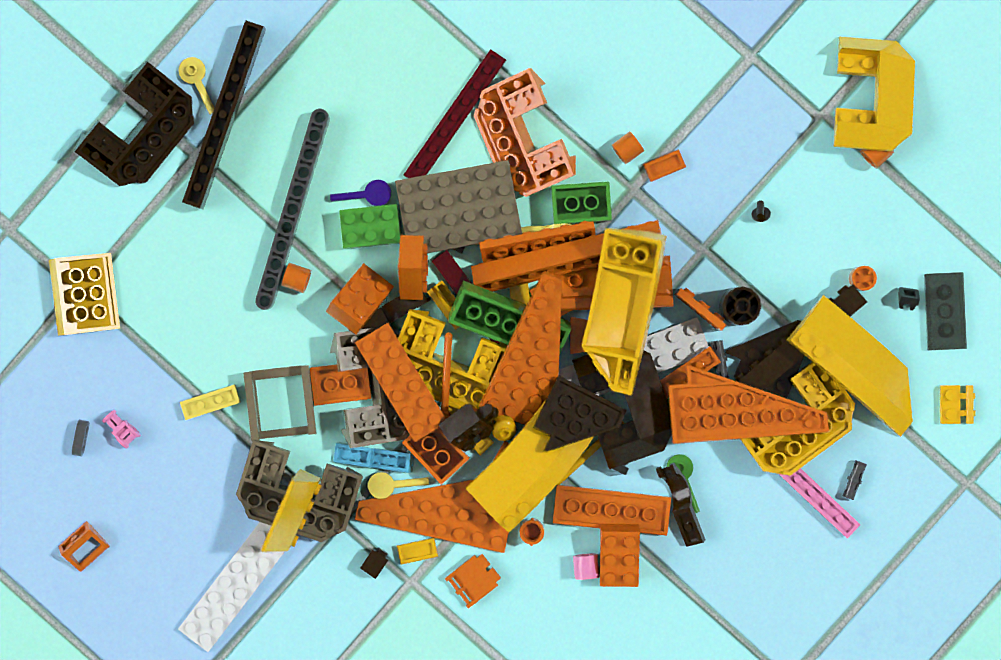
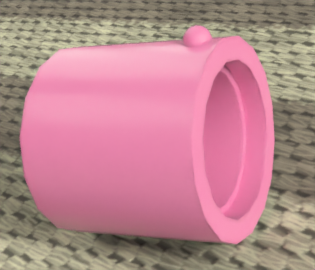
[573,553,599,580]

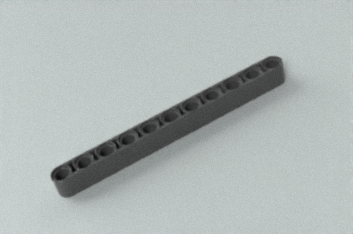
[255,108,330,310]

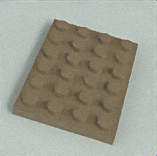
[395,160,522,253]

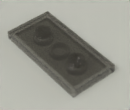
[924,272,967,350]

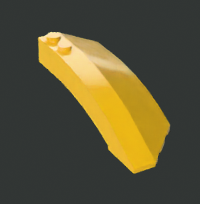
[581,228,667,395]
[787,295,913,437]
[466,400,594,532]

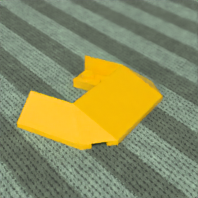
[833,36,915,152]
[398,309,508,409]
[740,362,855,476]

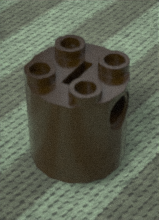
[719,286,762,325]

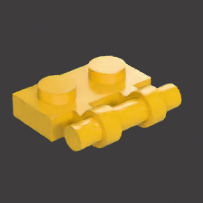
[940,385,976,424]

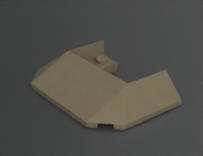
[330,327,409,448]
[236,440,363,542]

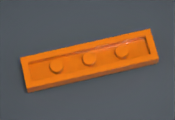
[660,346,721,399]

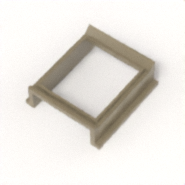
[243,365,317,441]

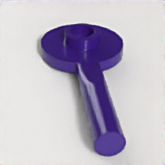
[330,179,391,206]

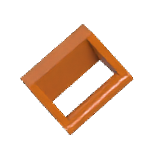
[58,521,110,572]

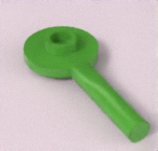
[666,454,700,513]

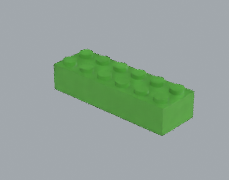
[449,281,571,356]

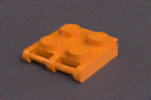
[444,554,501,609]

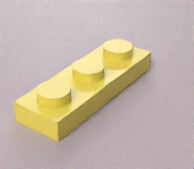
[180,384,241,420]

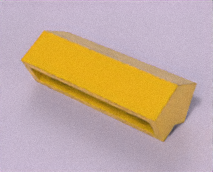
[427,281,459,330]

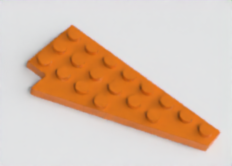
[479,271,562,425]
[668,366,829,444]
[355,479,509,553]

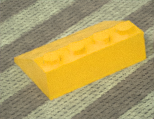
[49,253,120,336]
[261,469,322,552]

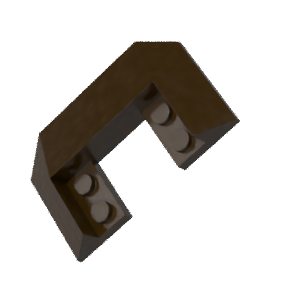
[74,61,194,186]
[572,350,672,469]

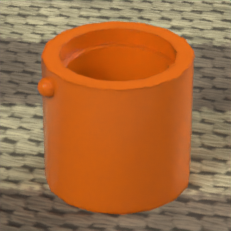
[611,131,644,165]
[860,149,894,169]
[282,263,312,293]
[849,266,877,291]
[519,518,544,546]

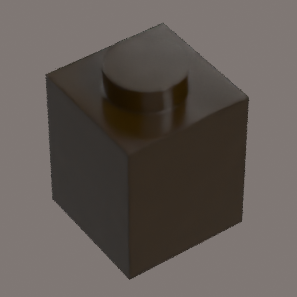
[360,547,389,579]

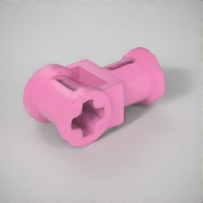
[102,409,141,449]

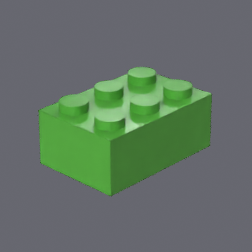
[551,182,612,224]
[339,204,401,249]

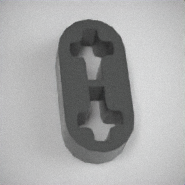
[72,419,89,457]

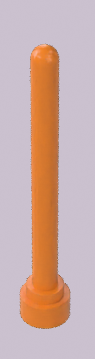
[441,332,452,419]

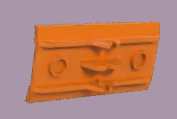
[558,256,673,311]

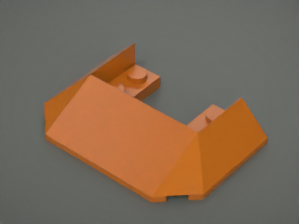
[473,68,576,197]

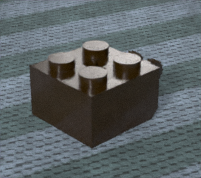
[439,403,499,452]

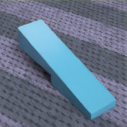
[333,443,415,473]

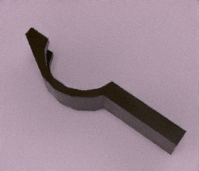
[348,293,431,331]
[656,463,706,547]

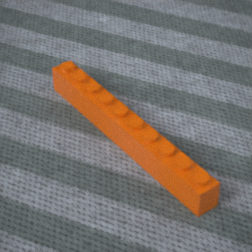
[471,220,662,292]

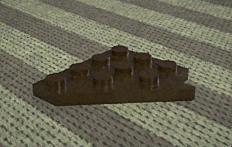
[725,320,804,398]
[533,376,627,452]

